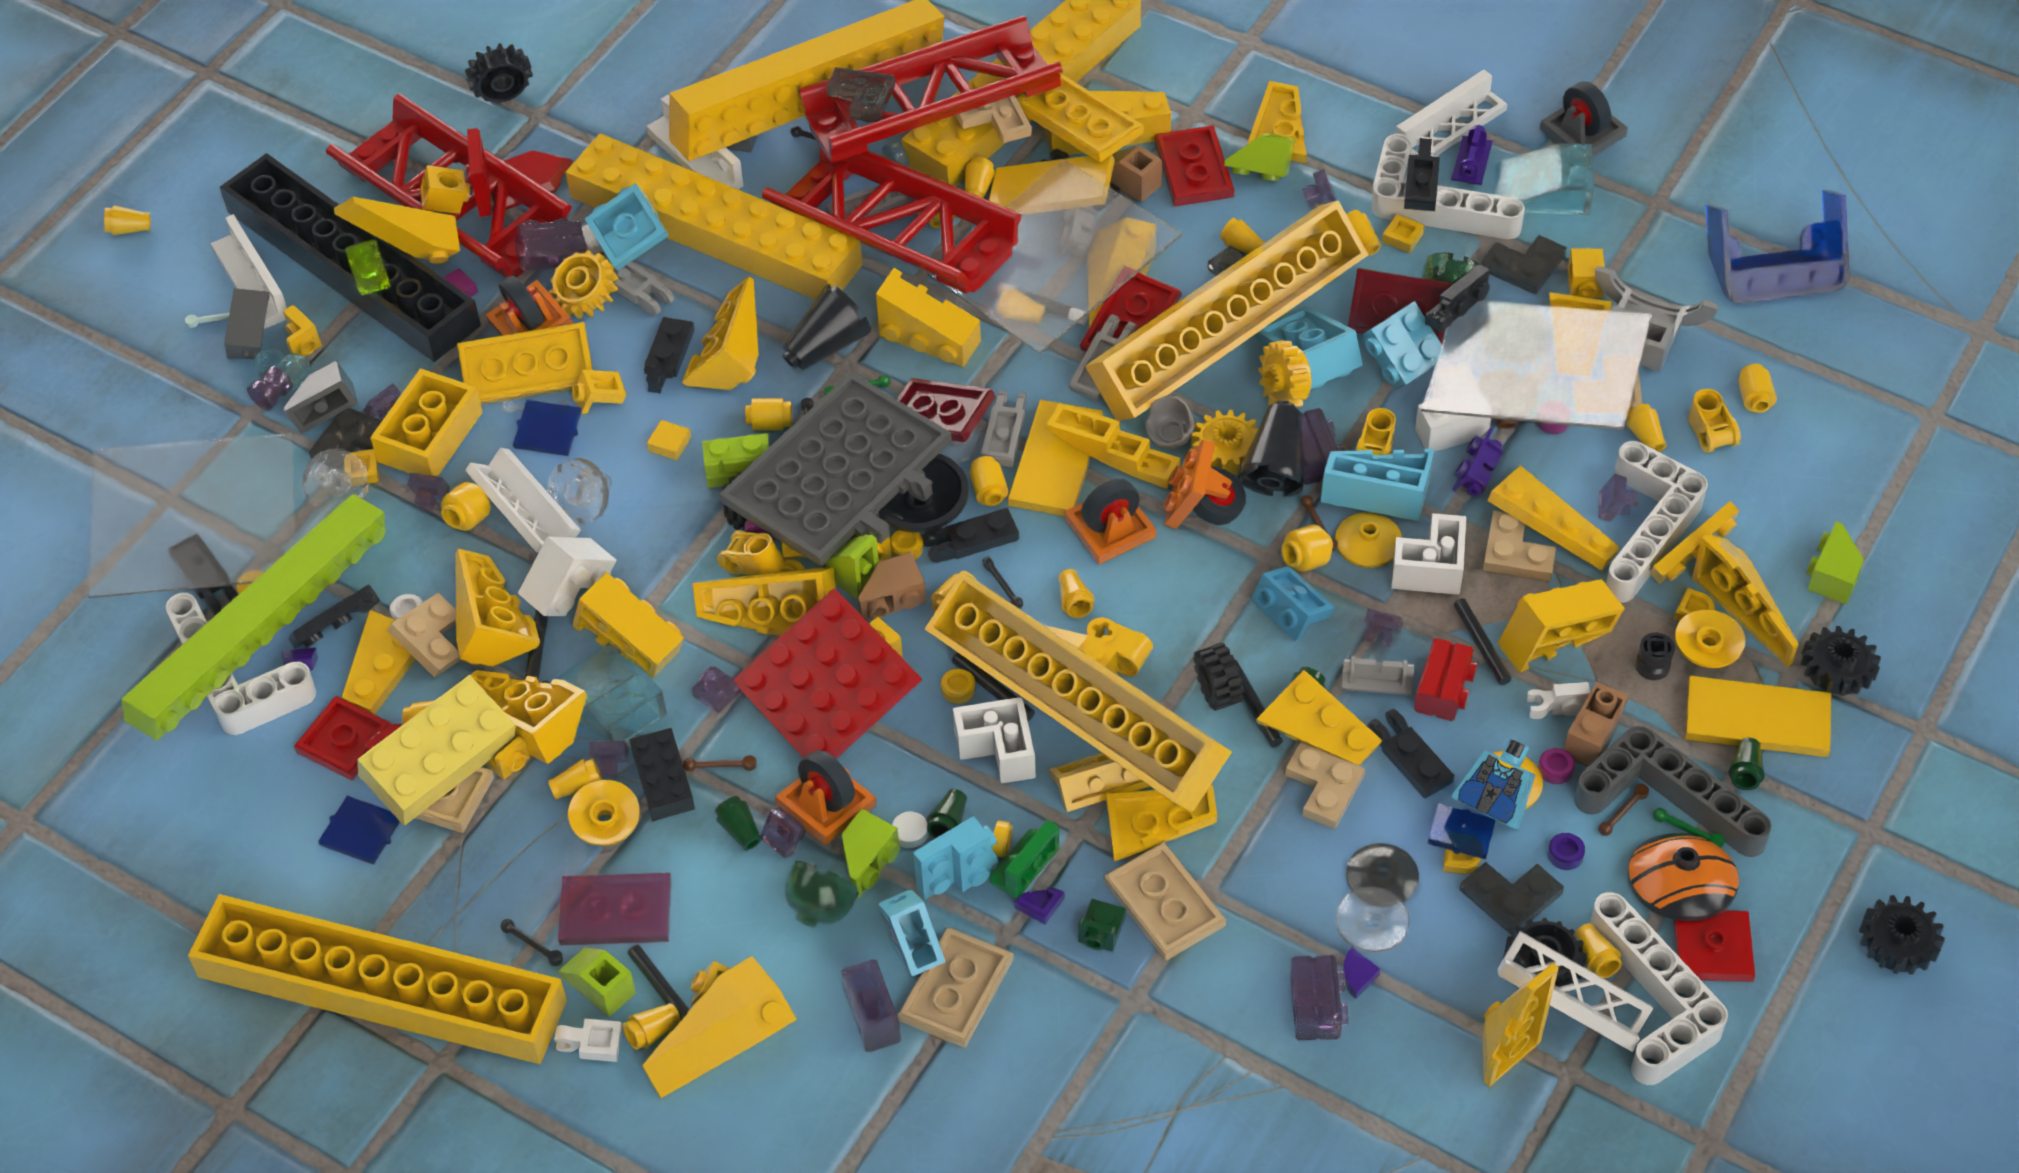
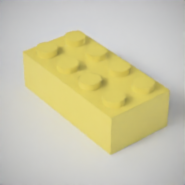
[357,675,516,826]

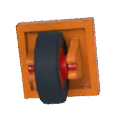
[486,275,573,336]
[1163,439,1246,529]
[1065,479,1156,565]
[775,750,876,845]

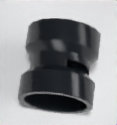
[1635,632,1675,680]

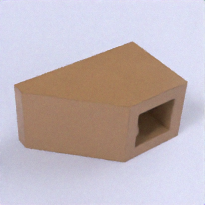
[1110,145,1162,203]
[858,552,926,621]
[1564,681,1629,767]

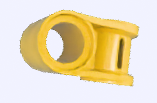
[1688,388,1741,453]
[1356,408,1396,455]
[717,530,785,575]
[1086,617,1153,677]

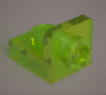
[345,240,391,295]

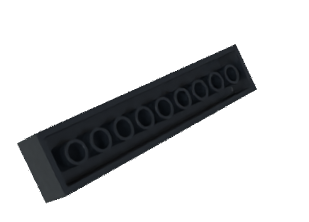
[220,153,481,363]

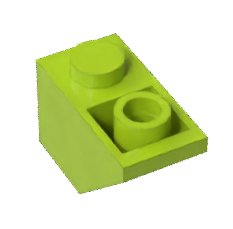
[1224,132,1295,181]
[1806,521,1864,605]
[842,808,900,899]
[558,947,636,1018]

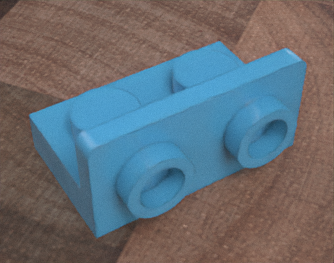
[1251,566,1335,641]

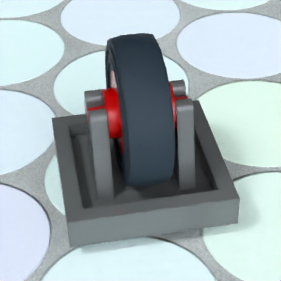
[1540,81,1628,164]

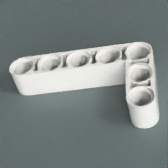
[1371,134,1525,239]
[1606,441,1708,603]
[166,593,317,735]
[1590,892,1728,1085]

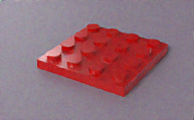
[732,588,922,759]

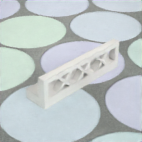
[1396,70,1507,156]
[646,95,744,189]
[210,214,287,329]
[465,448,581,553]
[1497,931,1653,1052]

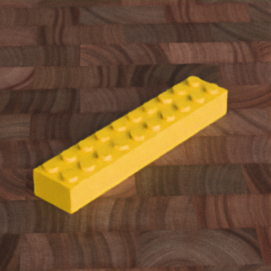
[669,0,945,162]
[901,0,1141,187]
[566,133,863,300]
[1085,200,1368,421]
[925,572,1232,812]
[188,894,567,1065]

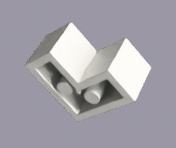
[1415,364,1492,452]
[1391,513,1466,595]
[518,536,617,616]
[953,697,1036,784]

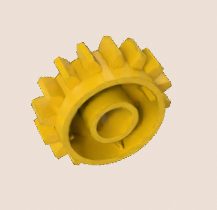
[549,250,619,319]
[1258,340,1312,408]
[1191,409,1258,475]

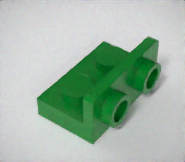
[989,819,1059,899]

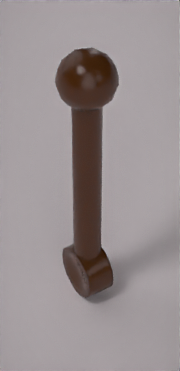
[1300,495,1338,551]
[683,755,757,772]
[1598,784,1649,836]

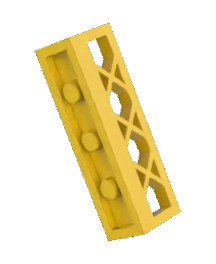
[1049,753,1150,812]

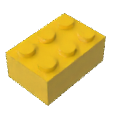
[370,368,483,482]

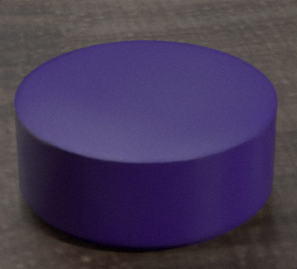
[1547,833,1585,870]

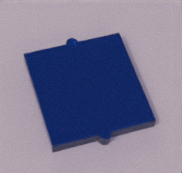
[513,400,582,456]
[318,795,400,865]
[1427,803,1496,860]

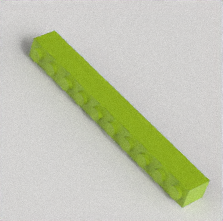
[121,494,386,741]

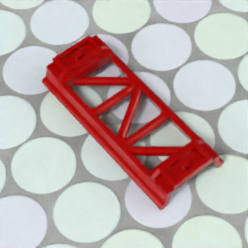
[798,15,1063,163]
[326,93,571,278]
[762,145,1022,294]

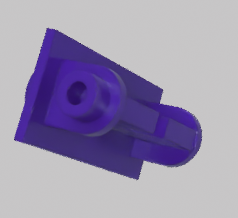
[1451,125,1493,186]
[1452,428,1503,496]

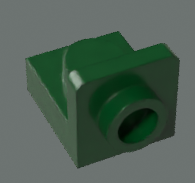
[1078,899,1126,952]

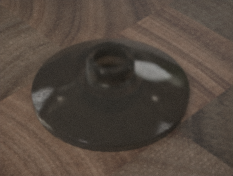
[1346,843,1419,908]

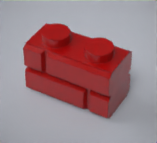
[1414,638,1478,721]

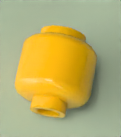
[441,482,491,531]
[1281,524,1333,572]

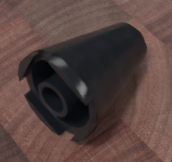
[782,284,871,370]
[1238,401,1305,497]

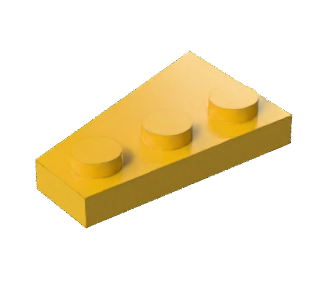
[342,610,416,715]
[1256,670,1382,766]

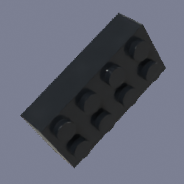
[629,728,695,821]

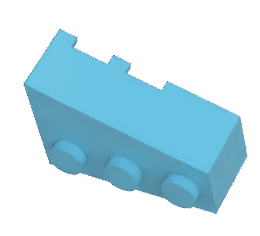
[1320,449,1435,521]

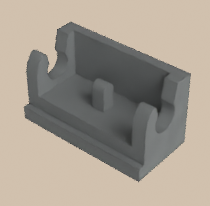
[224,288,270,359]

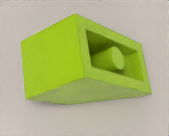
[826,534,879,599]

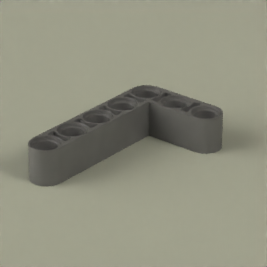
[1575,726,1772,857]

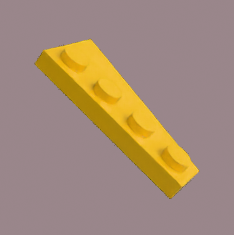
[1487,465,1620,571]

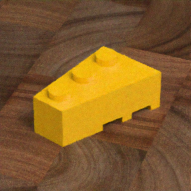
[876,268,981,367]
[572,572,684,678]
[1497,579,1625,673]

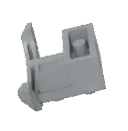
[1595,267,1718,372]

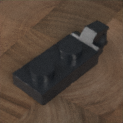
[1404,138,1440,211]
[1425,265,1490,332]
[644,317,695,394]
[289,584,380,649]

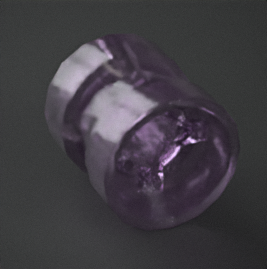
[247,366,293,411]

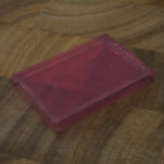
[558,873,672,945]

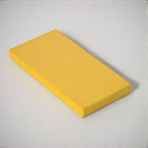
[1017,74,1144,163]
[989,155,1115,216]
[457,322,593,405]
[1008,399,1103,516]
[1685,676,1831,757]

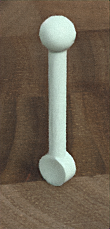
[185,313,230,328]

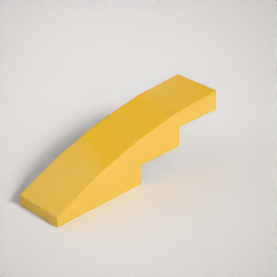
[1046,403,1180,489]

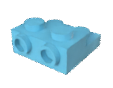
[584,183,669,270]
[1361,301,1448,390]
[913,816,998,900]

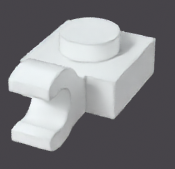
[1526,682,1590,719]
[554,1019,623,1062]

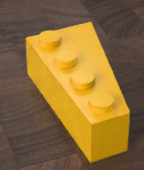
[1044,91,1171,155]

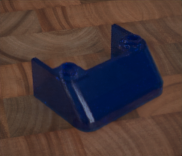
[1705,189,1850,304]

